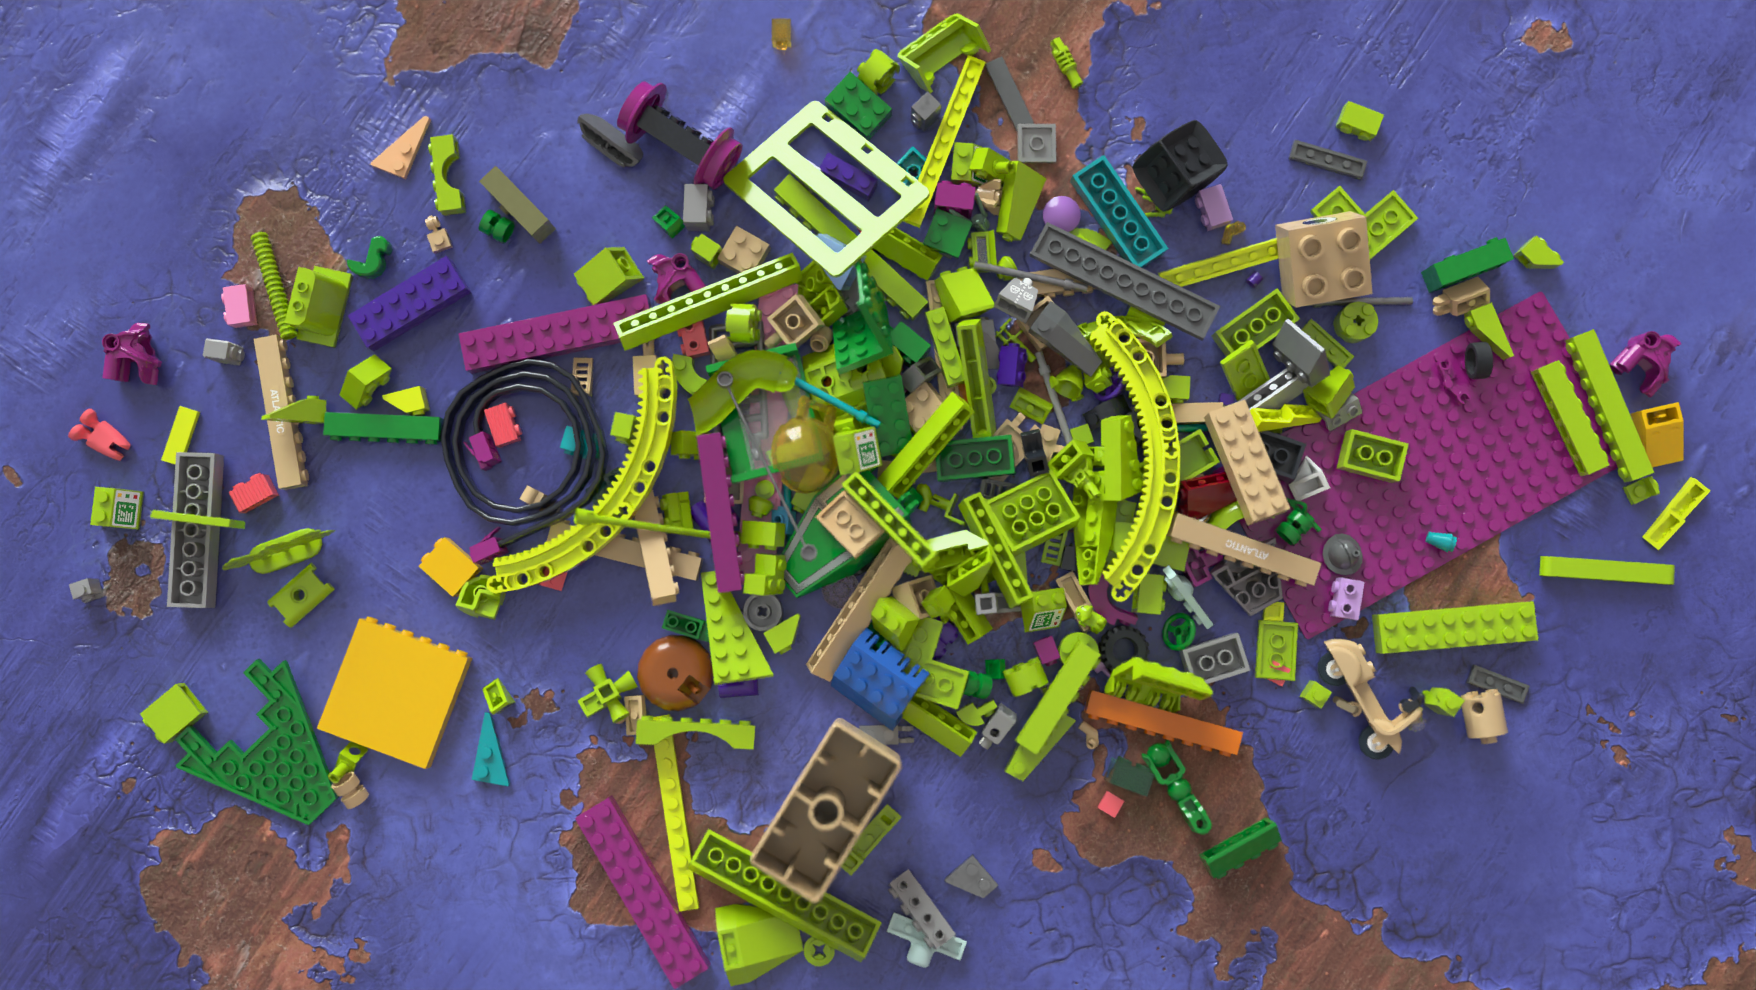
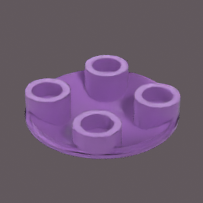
[1043,196,1081,232]

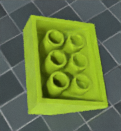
[986,469,1081,557]

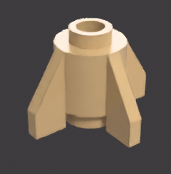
[974,179,1003,215]

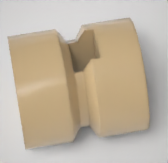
[332,772,369,809]

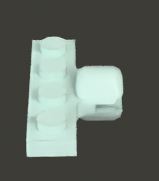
[1163,565,1213,629]
[886,913,967,968]

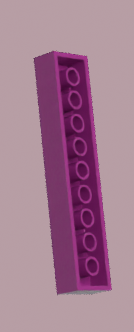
[459,294,651,374]
[575,795,711,989]

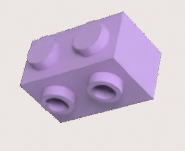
[1195,184,1233,231]
[1328,578,1364,620]

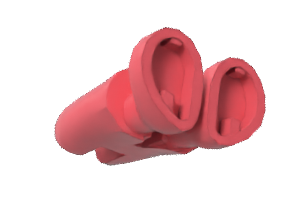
[68,409,131,461]

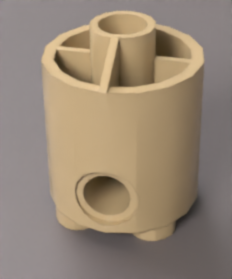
[1461,689,1508,744]

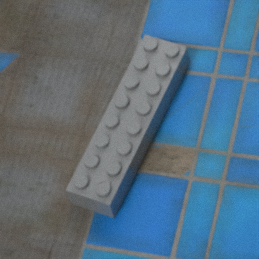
[167,452,224,608]

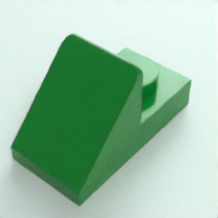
[652,205,685,238]

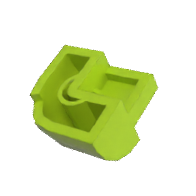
[456,575,507,620]

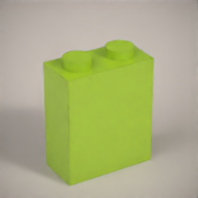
[140,683,208,744]

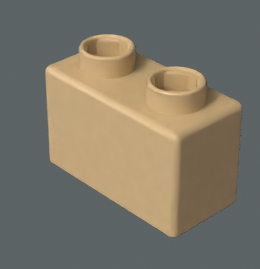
[751,718,901,902]

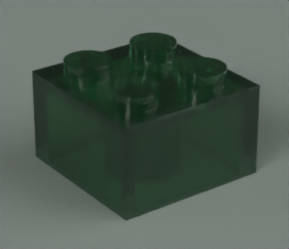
[1104,756,1155,797]

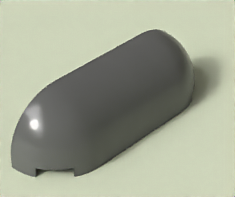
[577,114,643,167]

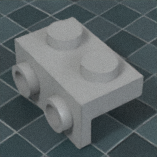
[1316,393,1362,431]

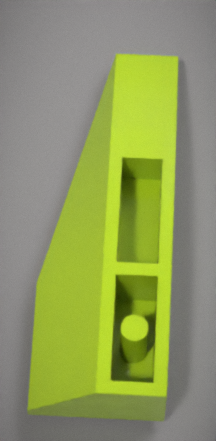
[1072,471,1118,585]

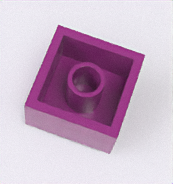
[934,181,976,219]

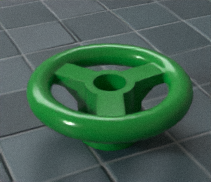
[1162,613,1196,651]

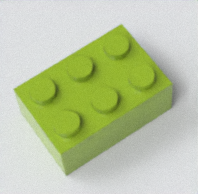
[1336,429,1409,483]

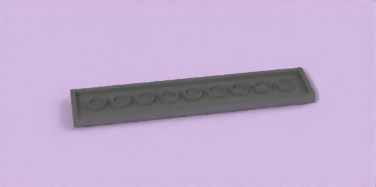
[1029,222,1220,341]

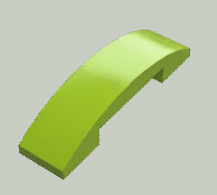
[841,804,902,876]

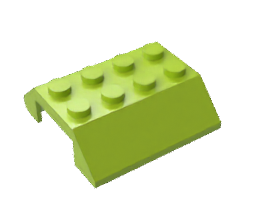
[1104,657,1212,713]

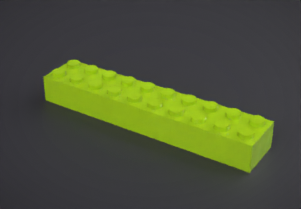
[687,829,882,963]

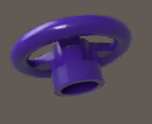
[1093,367,1125,401]

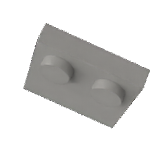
[1017,124,1056,163]

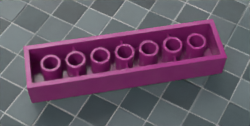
[697,432,744,593]

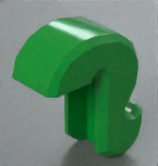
[347,236,392,279]

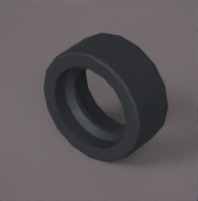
[1465,342,1493,379]

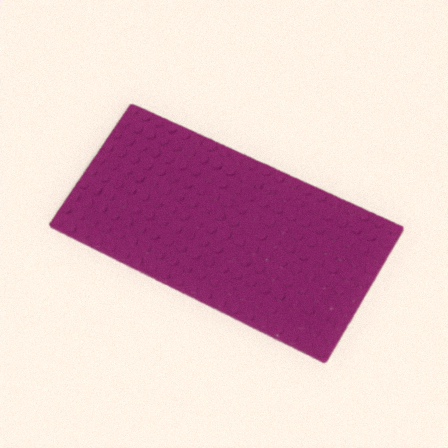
[1212,292,1618,639]

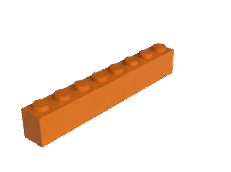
[1084,690,1243,757]

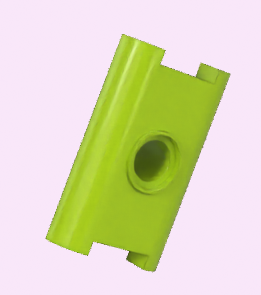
[267,562,335,628]

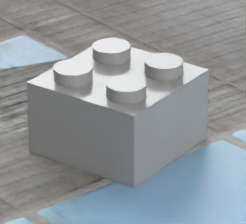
[683,184,715,232]

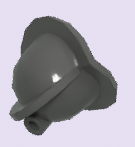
[1323,533,1363,576]

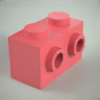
[677,320,710,359]

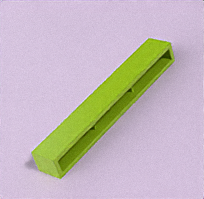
[1565,329,1654,482]

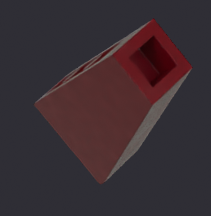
[1177,472,1237,520]

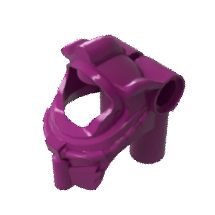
[647,253,706,305]
[102,323,162,385]
[1609,331,1681,398]

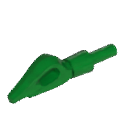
[1286,498,1322,532]

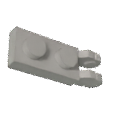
[859,725,914,745]

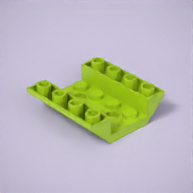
[802,344,887,426]

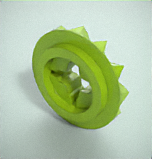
[804,937,835,966]

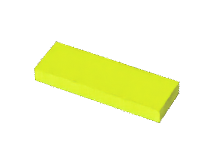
[161,406,200,464]

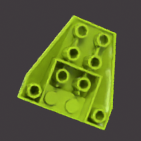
[715,904,804,986]

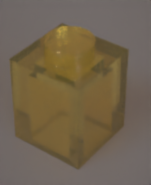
[772,19,792,50]

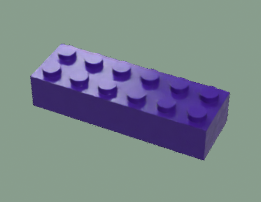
[348,256,471,351]

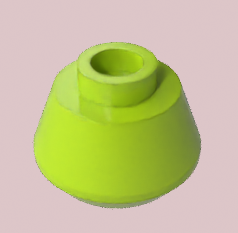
[996,256,1018,281]
[748,495,774,519]

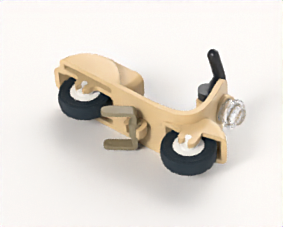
[1317,639,1427,760]

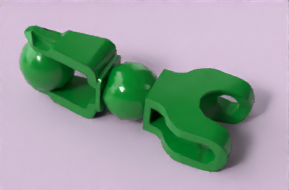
[1142,740,1212,834]

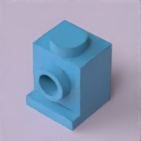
[771,506,796,534]

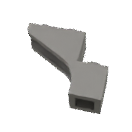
[974,593,1021,615]

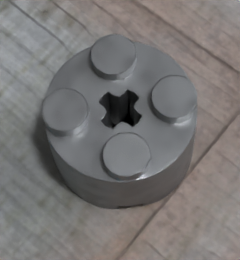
[743,594,783,631]

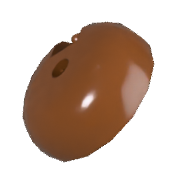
[637,634,714,711]

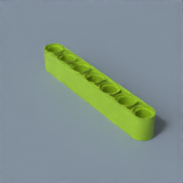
[1539,556,1675,585]

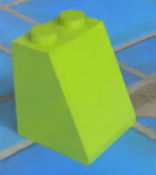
[574,247,644,305]
[934,266,995,324]

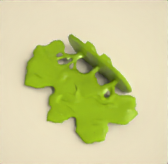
[222,528,336,574]

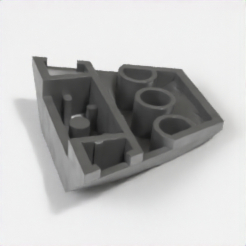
[1210,538,1283,616]

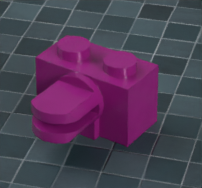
[1183,547,1223,587]

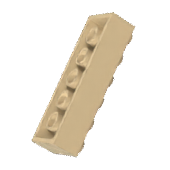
[1204,400,1290,526]

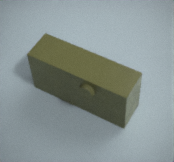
[479,166,556,244]

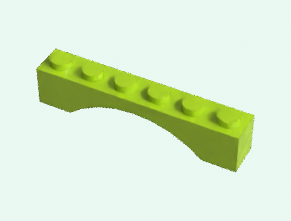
[636,716,755,749]

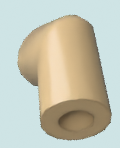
[1078,720,1099,749]

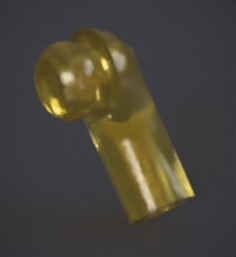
[1221,221,1246,245]

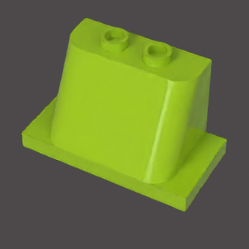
[284,266,354,348]

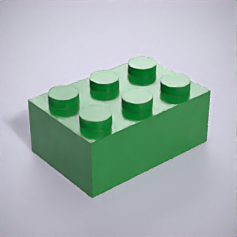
[825,72,892,141]

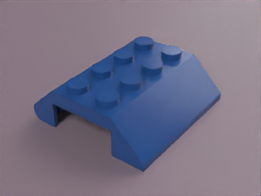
[831,628,930,731]

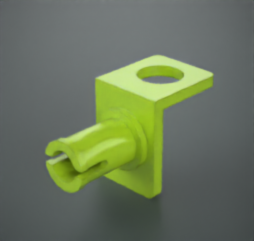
[930,493,967,527]
[328,741,368,783]

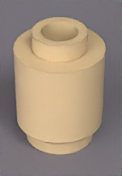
[810,326,833,352]

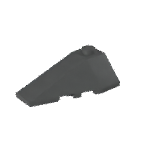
[1028,301,1102,377]

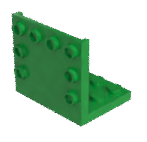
[832,259,893,375]

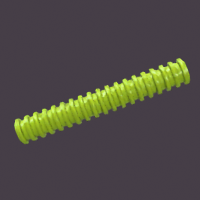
[251,232,298,340]

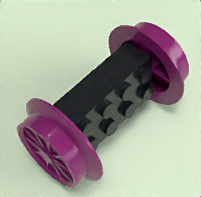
[617,81,743,190]

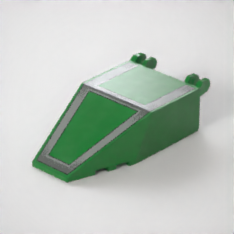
[781,467,919,599]

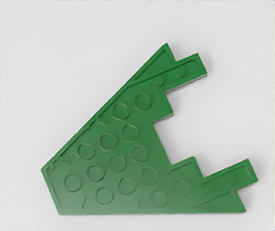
[175,659,339,825]

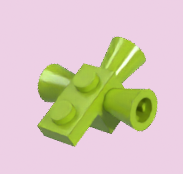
[577,664,638,724]

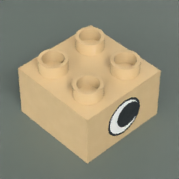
[1275,211,1372,307]

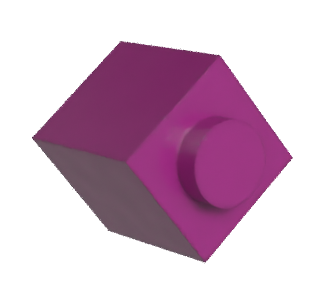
[1032,636,1060,667]

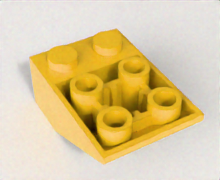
[1630,402,1684,467]

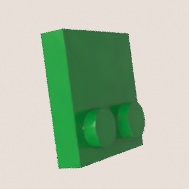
[923,208,973,259]

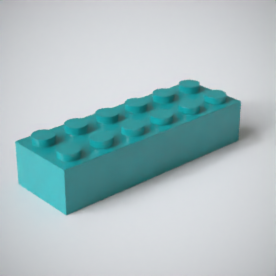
[1070,155,1169,268]

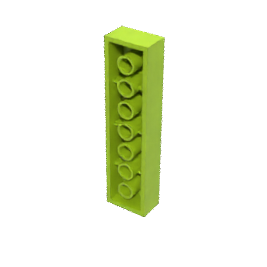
[1372,601,1538,654]

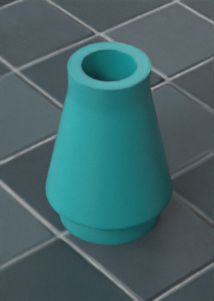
[1425,532,1457,552]

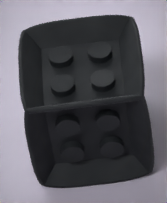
[1132,120,1228,212]

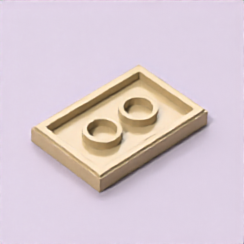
[816,491,884,559]

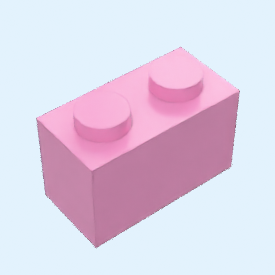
[222,284,257,328]

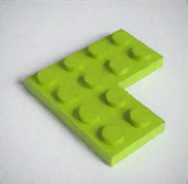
[1309,186,1418,259]
[895,617,970,710]

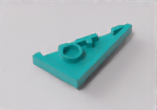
[472,712,510,786]

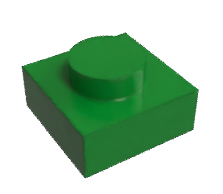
[985,659,1005,679]

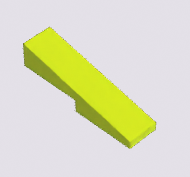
[1250,404,1322,432]
[1642,477,1710,550]

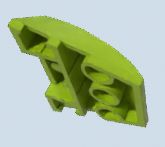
[796,261,848,327]
[912,530,988,587]

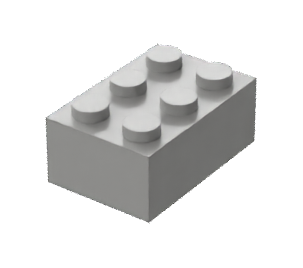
[1179,633,1250,684]

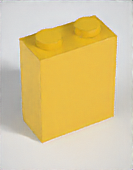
[419,537,483,597]

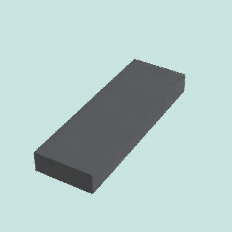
[1466,665,1530,704]

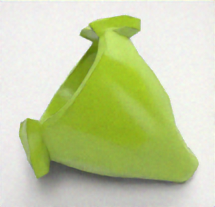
[1049,364,1084,402]

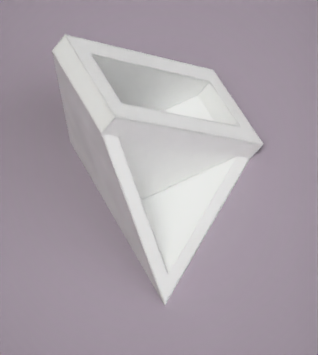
[1289,455,1330,501]

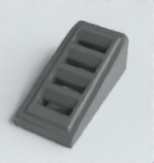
[980,478,1019,499]

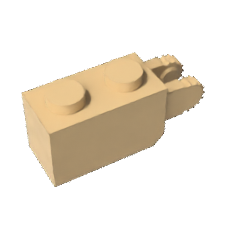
[1433,277,1490,316]

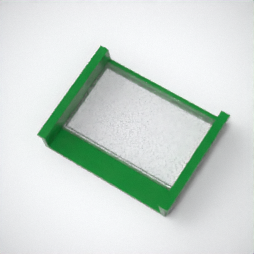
[706,342,825,484]

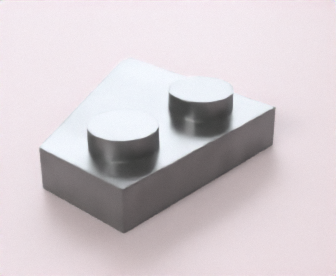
[944,854,998,898]

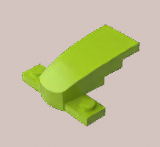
[1103,500,1189,572]

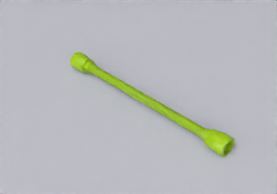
[574,508,741,547]

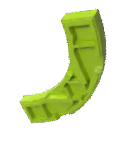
[1077,316,1172,348]

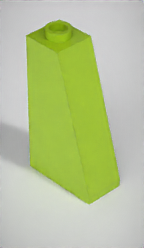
[996,161,1047,242]

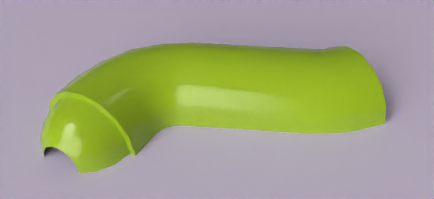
[688,350,798,436]

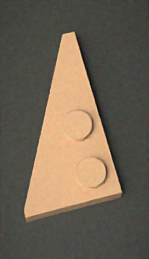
[370,116,431,179]

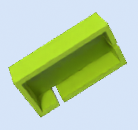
[1139,429,1220,488]

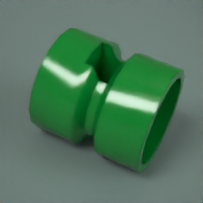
[479,209,515,244]
[1275,510,1313,546]
[963,669,992,699]

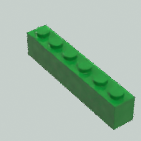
[323,412,444,445]

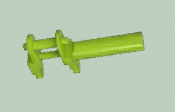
[995,318,1036,363]

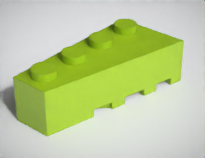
[1101,415,1143,501]
[1004,701,1076,781]

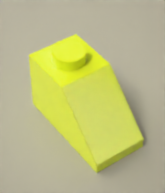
[382,386,430,416]

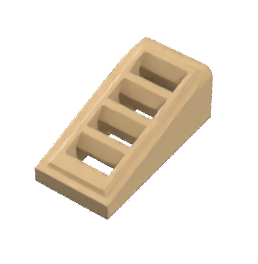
[571,358,593,396]

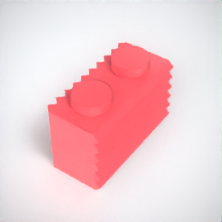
[484,403,522,448]
[229,473,279,514]

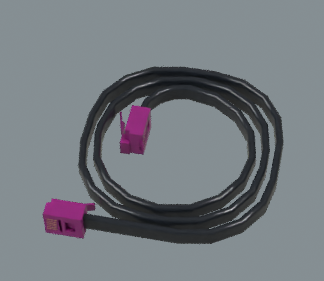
[440,358,609,565]

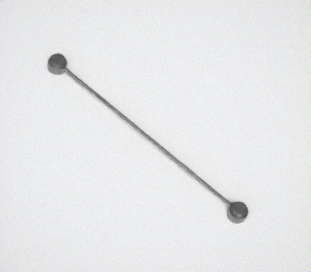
[717,371,817,562]

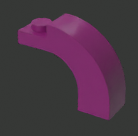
[1088,570,1138,626]

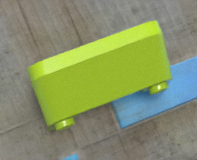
[898,14,992,93]

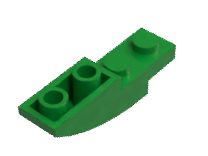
[662,610,709,642]

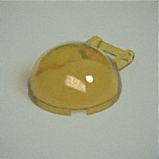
[771,395,839,494]

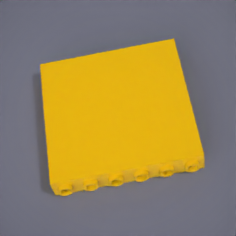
[317,616,472,769]

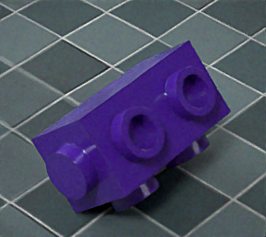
[996,343,1028,387]

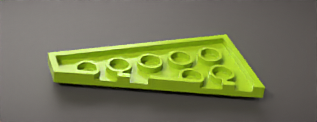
[701,571,774,685]

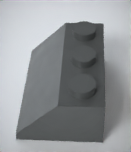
[1272,319,1330,388]

